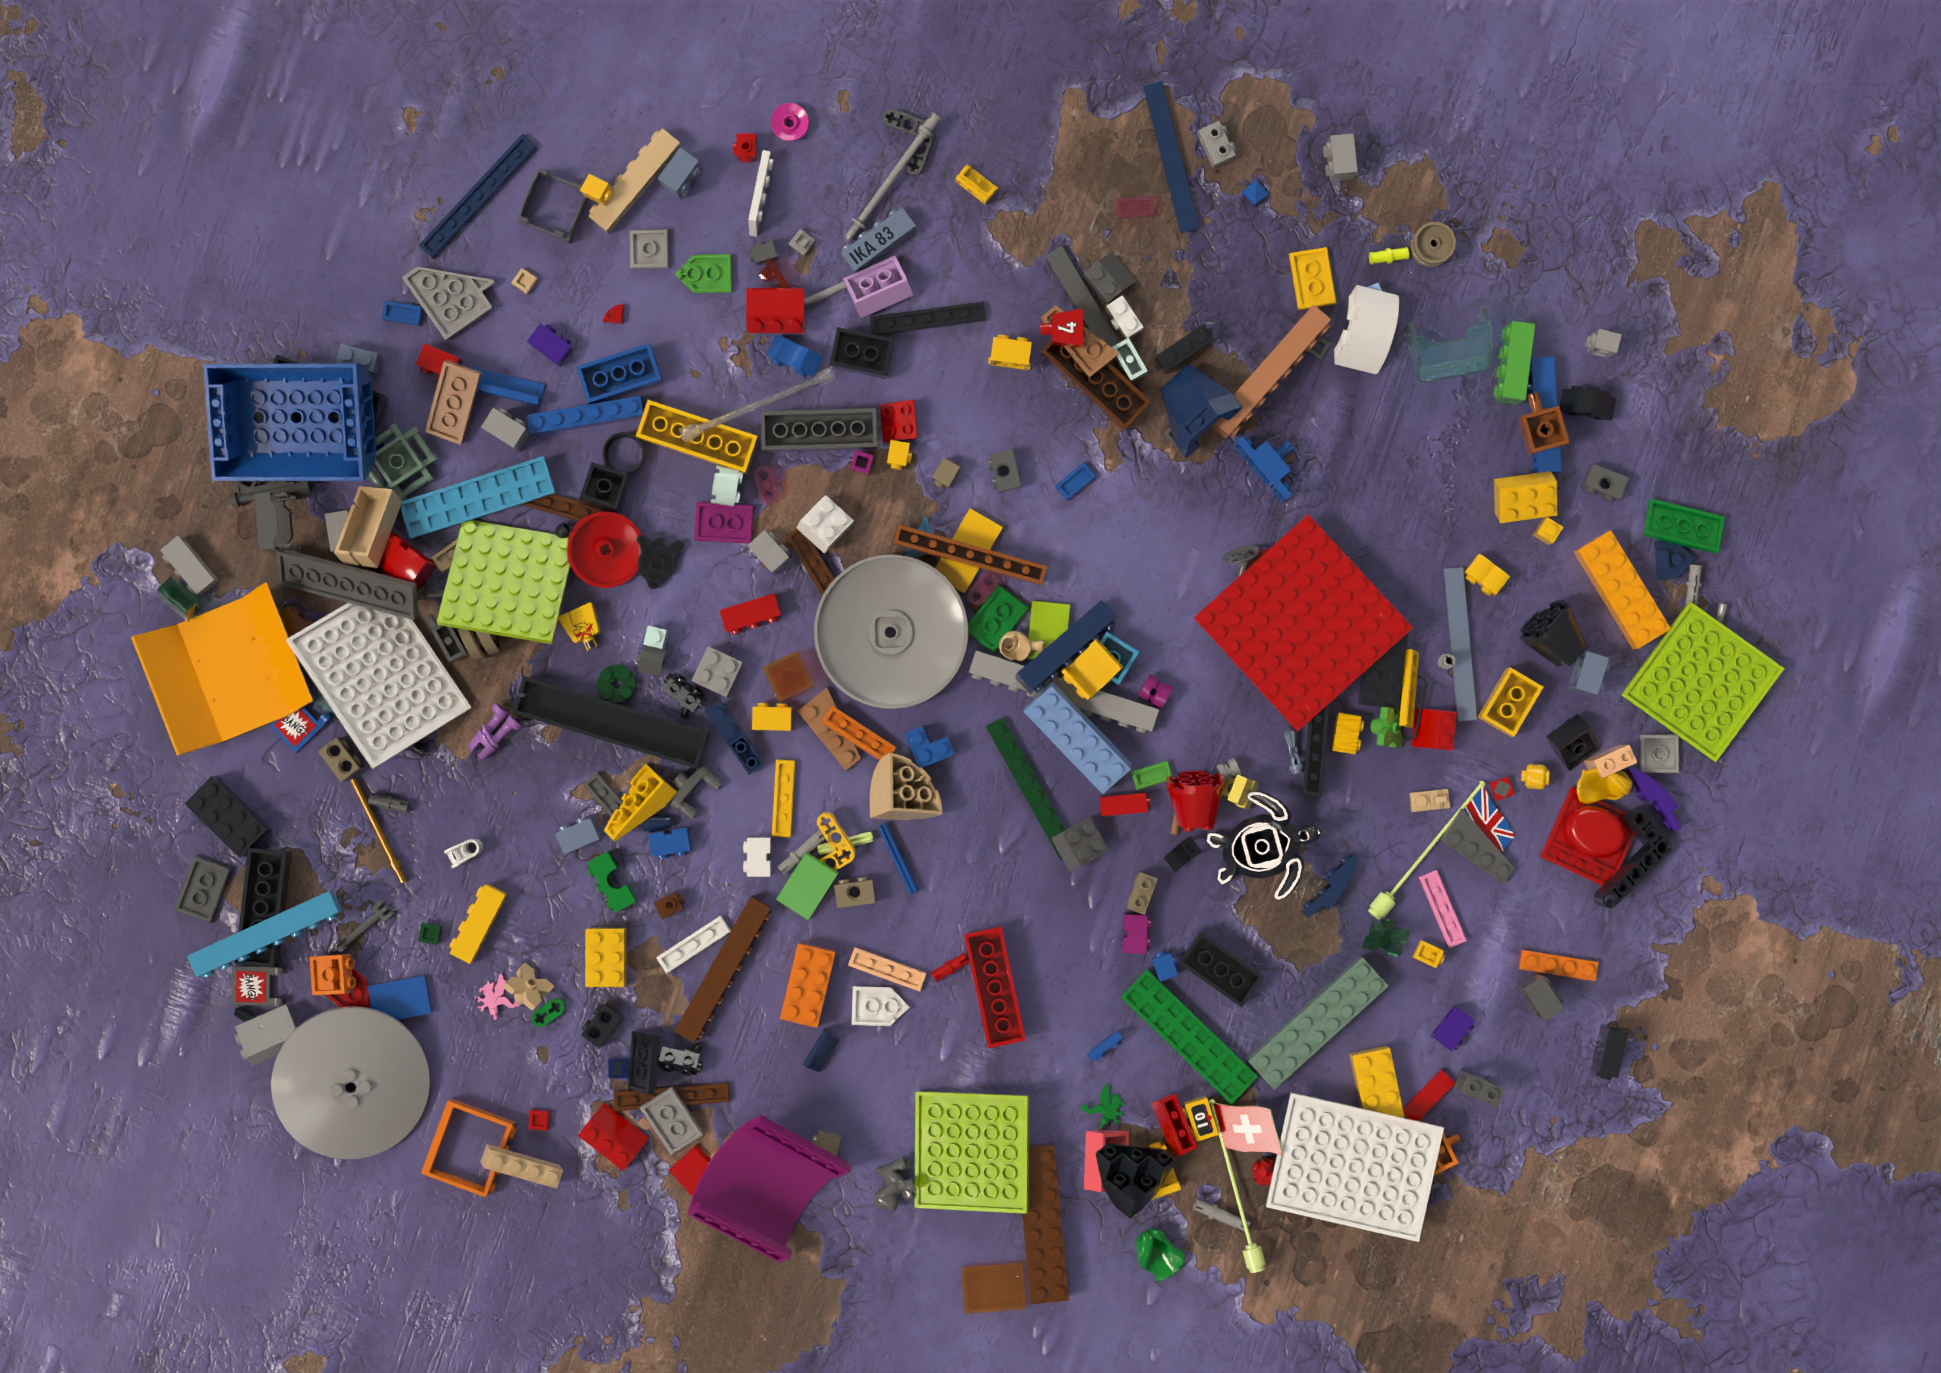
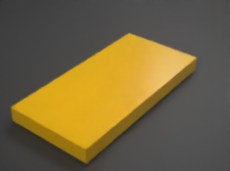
[935,509,1003,594]

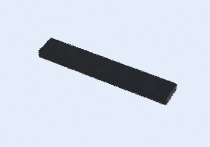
[870,301,986,336]

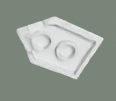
[852,986,910,1026]

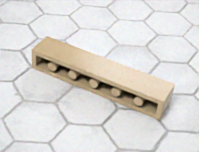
[589,128,682,234]

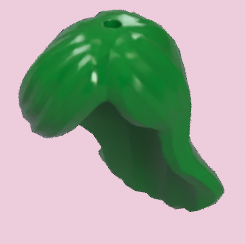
[1135,1228,1185,1282]

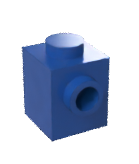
[1151,951,1179,982]

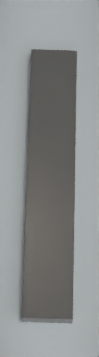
[1045,246,1120,348]

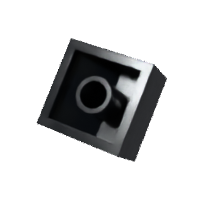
[1546,714,1600,771]

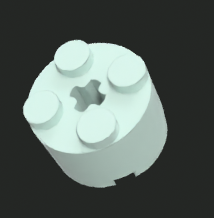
[711,465,743,506]

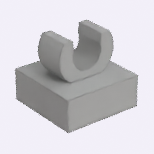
[789,229,816,256]

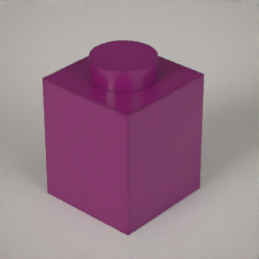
[850,450,874,476]

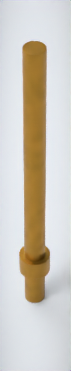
[350,778,407,884]

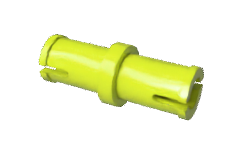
[1369,247,1409,265]

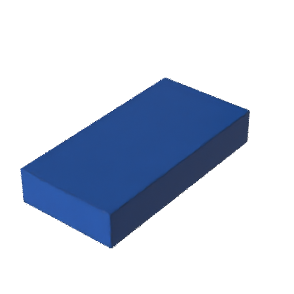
[382,301,423,326]
[1055,462,1096,501]

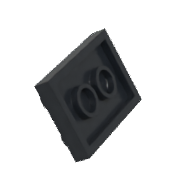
[627,1031,660,1094]

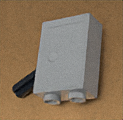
[233,1004,297,1066]

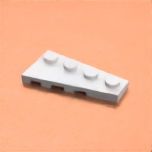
[748,150,774,237]

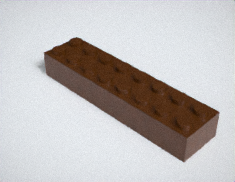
[1022,1143,1069,1304]

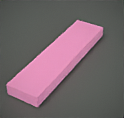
[1418,870,1467,948]

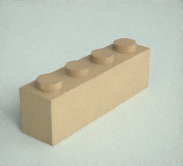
[480,1144,563,1189]

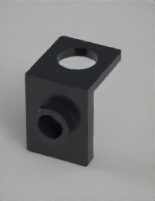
[1164,837,1202,872]

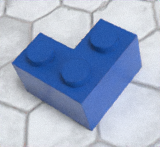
[905,726,955,768]

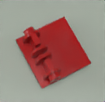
[880,399,918,443]

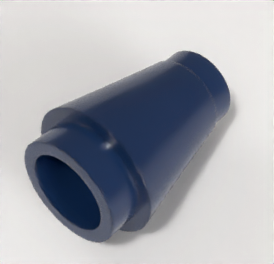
[642,815,671,833]

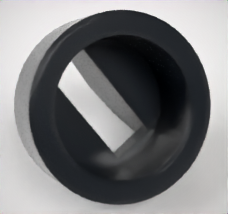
[555,522,571,538]

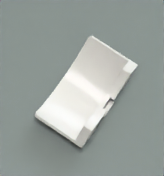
[1334,285,1399,374]

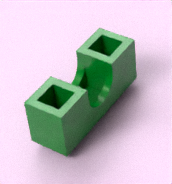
[587,851,638,913]

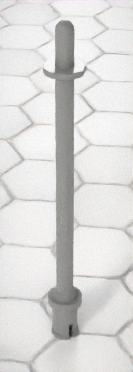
[845,112,942,241]

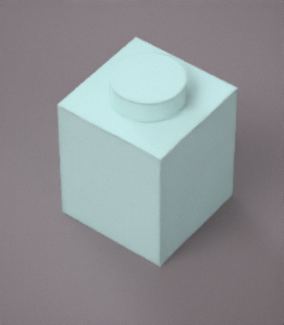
[643,626,669,649]

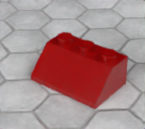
[746,288,806,333]
[577,1102,649,1171]

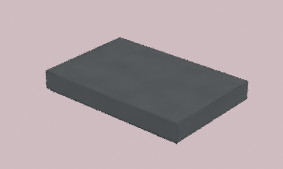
[174,856,232,923]

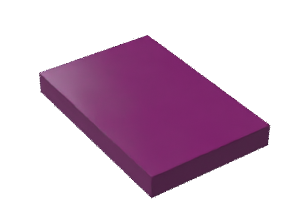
[694,502,754,544]

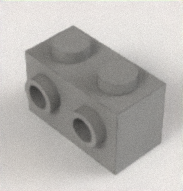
[1197,121,1236,169]

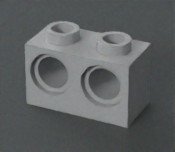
[1585,329,1622,358]

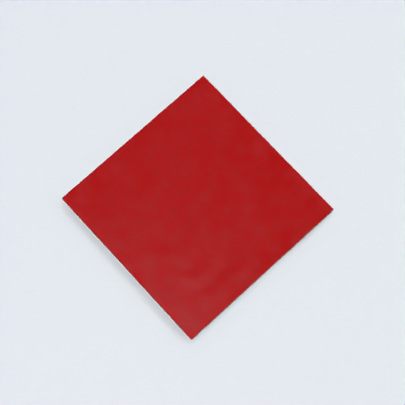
[1194,514,1413,732]

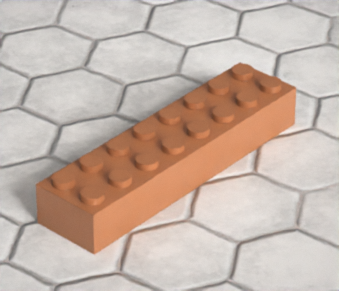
[1211,304,1331,439]

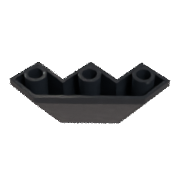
[1095,1143,1176,1219]

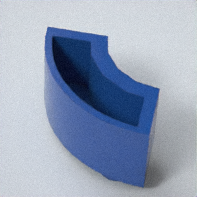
[766,335,823,378]

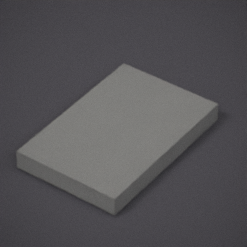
[640,1086,704,1155]

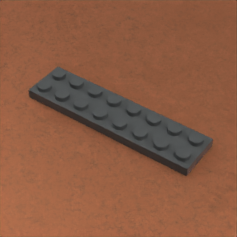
[276,548,418,620]

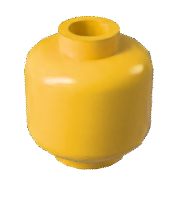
[1521,764,1550,790]

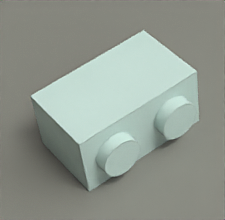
[1112,338,1147,382]

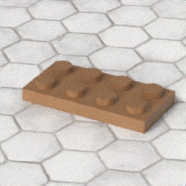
[425,360,482,445]

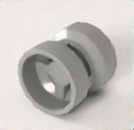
[1216,758,1241,783]

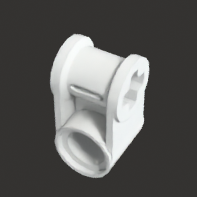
[444,839,483,869]

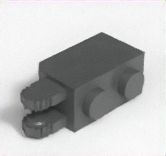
[427,608,469,663]

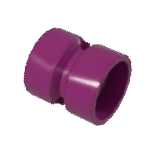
[1138,674,1173,708]

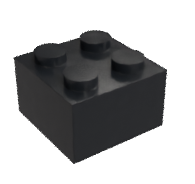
[579,462,628,513]

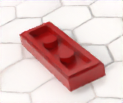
[1403,1069,1455,1121]

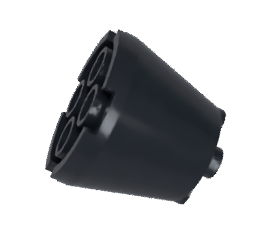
[1519,600,1588,667]

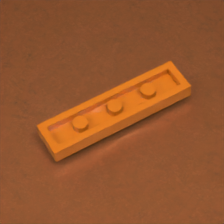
[821,706,896,761]
[1518,950,1599,981]

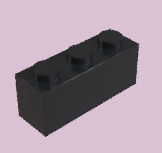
[1155,324,1214,375]

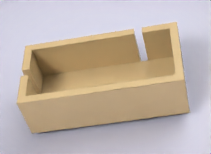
[334,486,402,568]

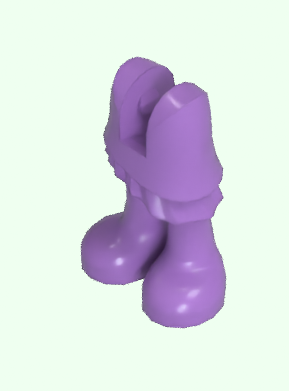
[468,702,523,760]

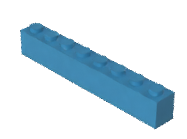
[187,890,343,978]

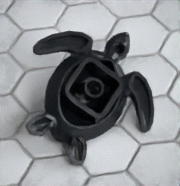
[1207,791,1322,900]

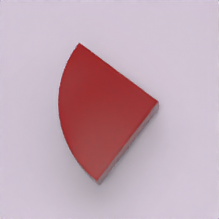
[603,304,624,324]

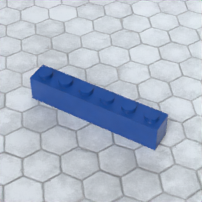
[1527,357,1562,474]
[526,396,645,436]

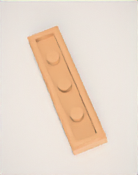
[848,947,927,992]

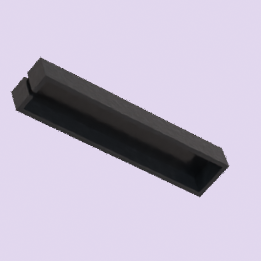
[512,676,710,769]

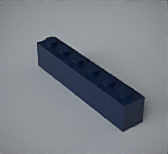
[1015,600,1117,695]

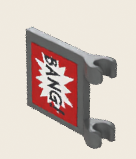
[232,966,285,1006]

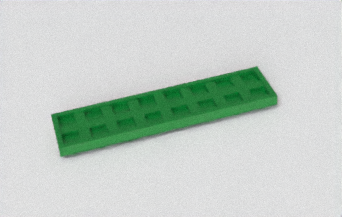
[1120,969,1258,1104]

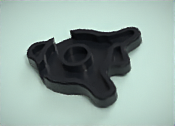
[636,534,684,589]

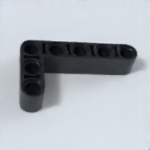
[1594,809,1671,908]

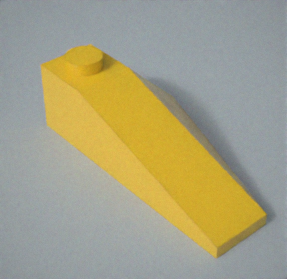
[604,763,677,841]

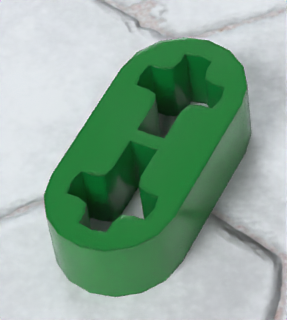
[532,998,566,1027]

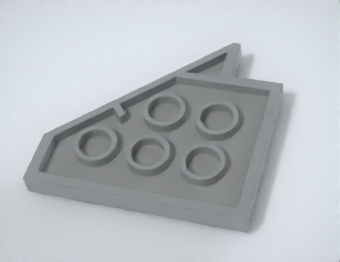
[402,267,496,341]

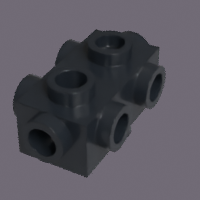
[662,673,707,719]
[657,1043,703,1076]

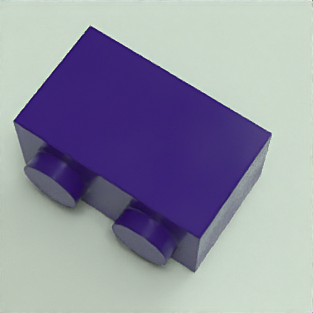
[526,323,573,367]
[1430,1005,1475,1052]

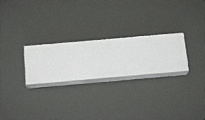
[656,916,731,974]

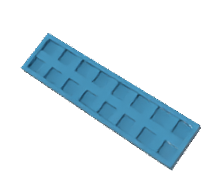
[400,456,556,539]

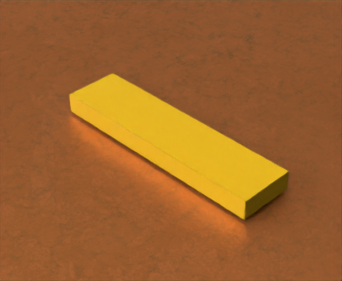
[1399,649,1419,728]
[772,760,795,837]

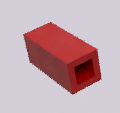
[1099,793,1151,816]

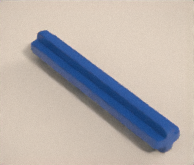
[878,823,918,894]

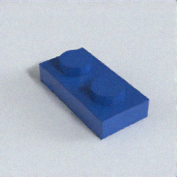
[1087,1030,1123,1061]

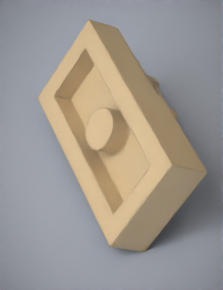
[1409,789,1450,812]

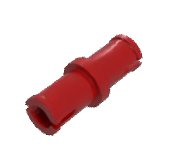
[931,952,970,982]

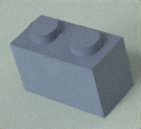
[336,344,382,375]
[555,816,602,855]

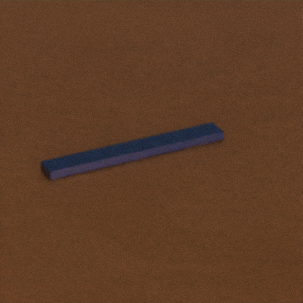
[1143,81,1199,234]
[418,134,537,259]

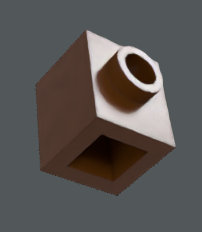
[654,891,685,920]

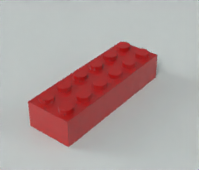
[964,925,1026,1049]

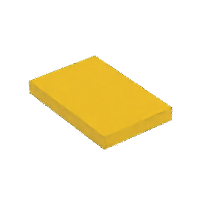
[1289,247,1336,310]

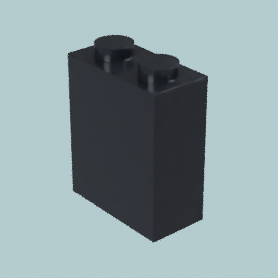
[1590,1025,1628,1080]

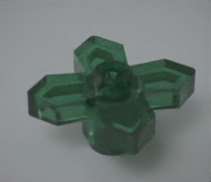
[1362,919,1410,957]

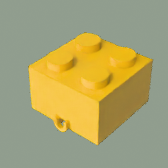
[988,335,1032,370]

